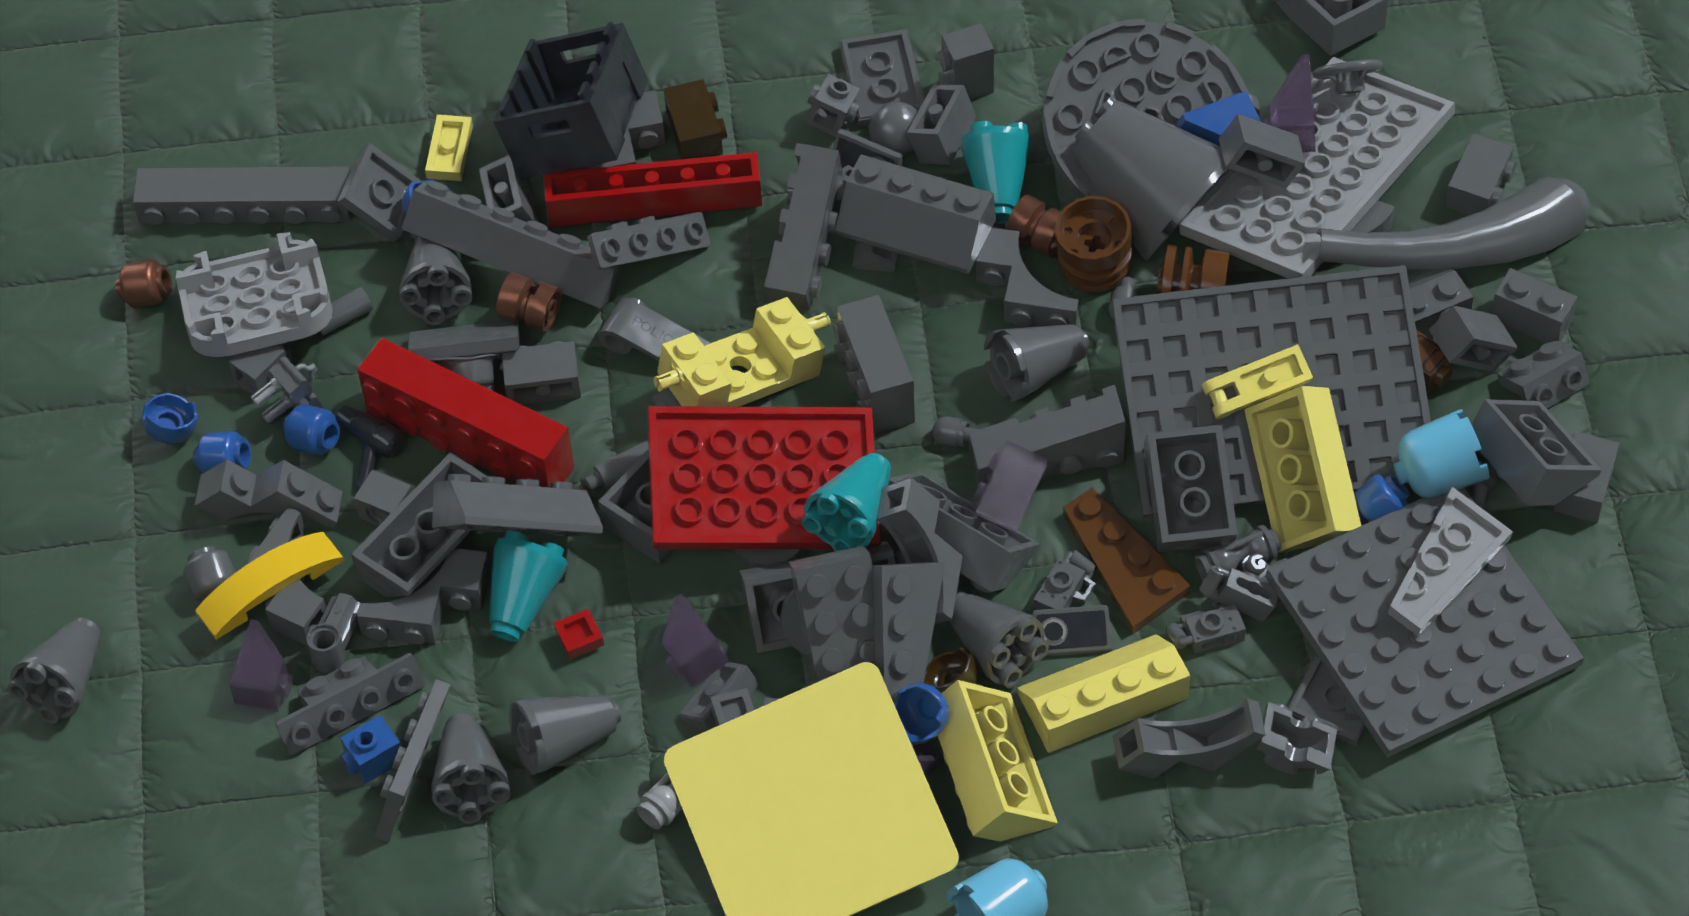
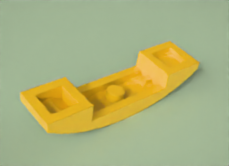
[195,532,344,640]

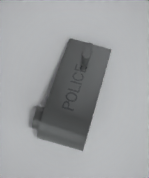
[598,297,711,361]

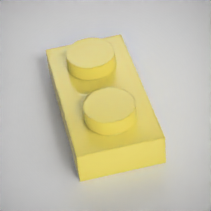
[425,115,473,181]

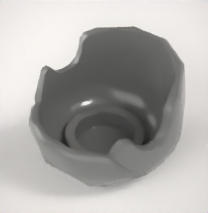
[868,102,918,155]

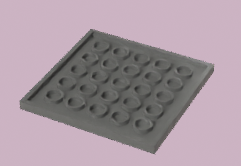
[1265,488,1584,758]

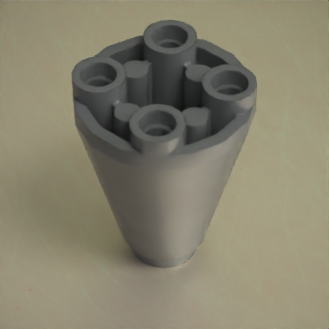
[399,236,472,325]
[949,592,1049,688]
[7,618,101,723]
[431,713,510,824]

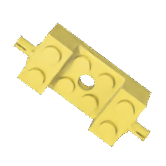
[653,297,831,407]

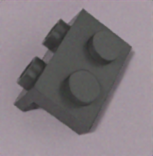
[1497,340,1589,408]

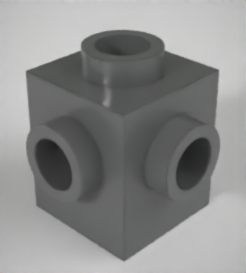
[805,74,860,137]

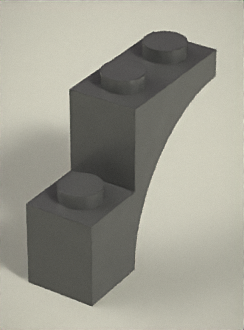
[566,90,666,171]
[976,228,1078,327]
[194,460,343,527]
[877,478,963,625]
[247,507,326,646]
[357,548,491,645]
[1113,698,1266,779]

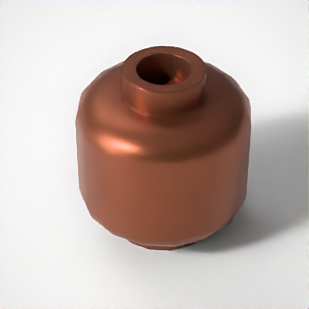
[115,259,172,308]

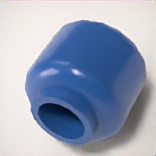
[283,404,340,456]
[193,431,251,474]
[1354,474,1410,525]

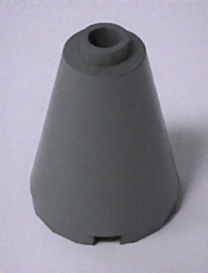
[984,324,1089,402]
[509,695,621,775]

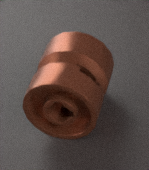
[1006,195,1061,258]
[496,272,562,332]

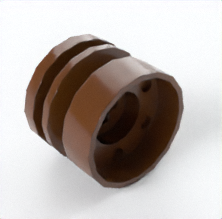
[1055,196,1134,293]
[1156,245,1230,294]

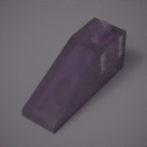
[1263,54,1316,153]

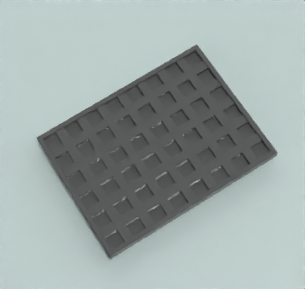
[1112,265,1431,518]

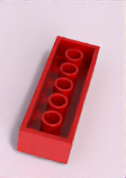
[357,338,575,488]

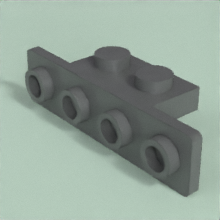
[587,212,711,270]
[275,653,425,755]

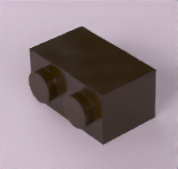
[663,79,727,159]

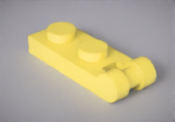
[1201,345,1313,419]

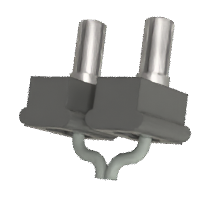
[251,357,323,423]

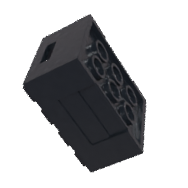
[493,22,649,180]

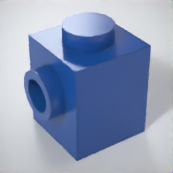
[340,715,401,784]

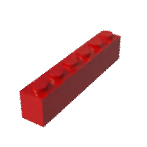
[544,152,762,227]

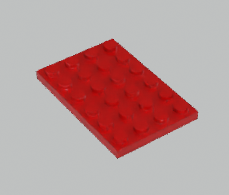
[647,406,881,549]

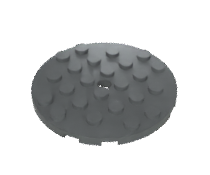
[1042,19,1250,214]

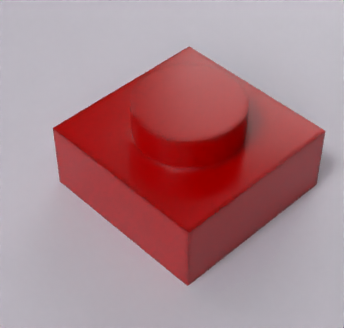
[553,609,604,660]

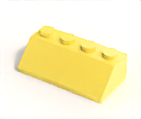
[1244,386,1361,553]
[1017,634,1190,753]
[938,680,1058,842]

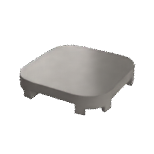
[175,232,333,357]

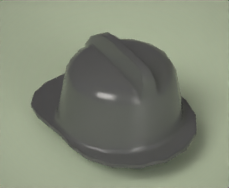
[428,354,501,391]

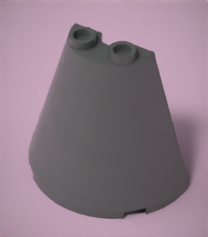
[1073,97,1229,261]

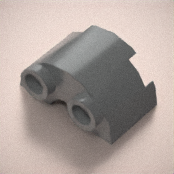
[1257,702,1337,775]

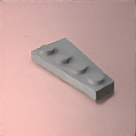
[1388,487,1513,636]

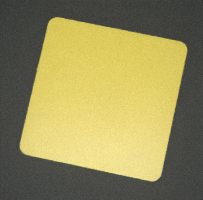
[664,662,959,916]

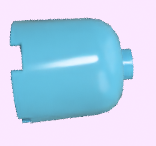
[1393,409,1490,498]
[946,858,1048,916]

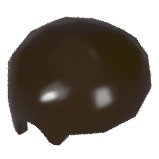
[924,647,980,693]

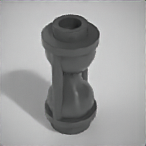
[1194,525,1281,583]

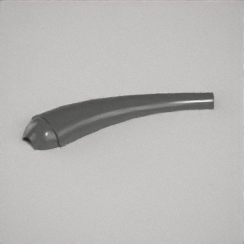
[1316,177,1590,269]

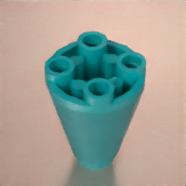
[961,121,1031,224]
[801,453,891,552]
[489,530,568,642]

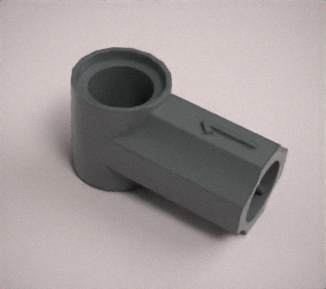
[306,593,360,673]

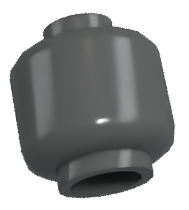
[183,546,236,601]

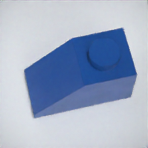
[1175,91,1261,147]

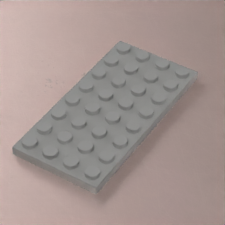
[1179,57,1455,279]

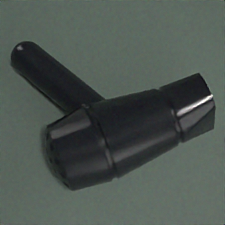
[336,405,405,492]

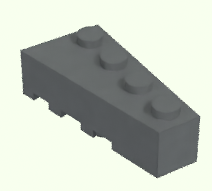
[764,143,847,309]
[969,385,1125,490]

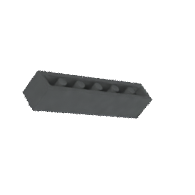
[133,166,351,225]
[402,181,621,308]

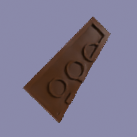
[1063,488,1190,635]

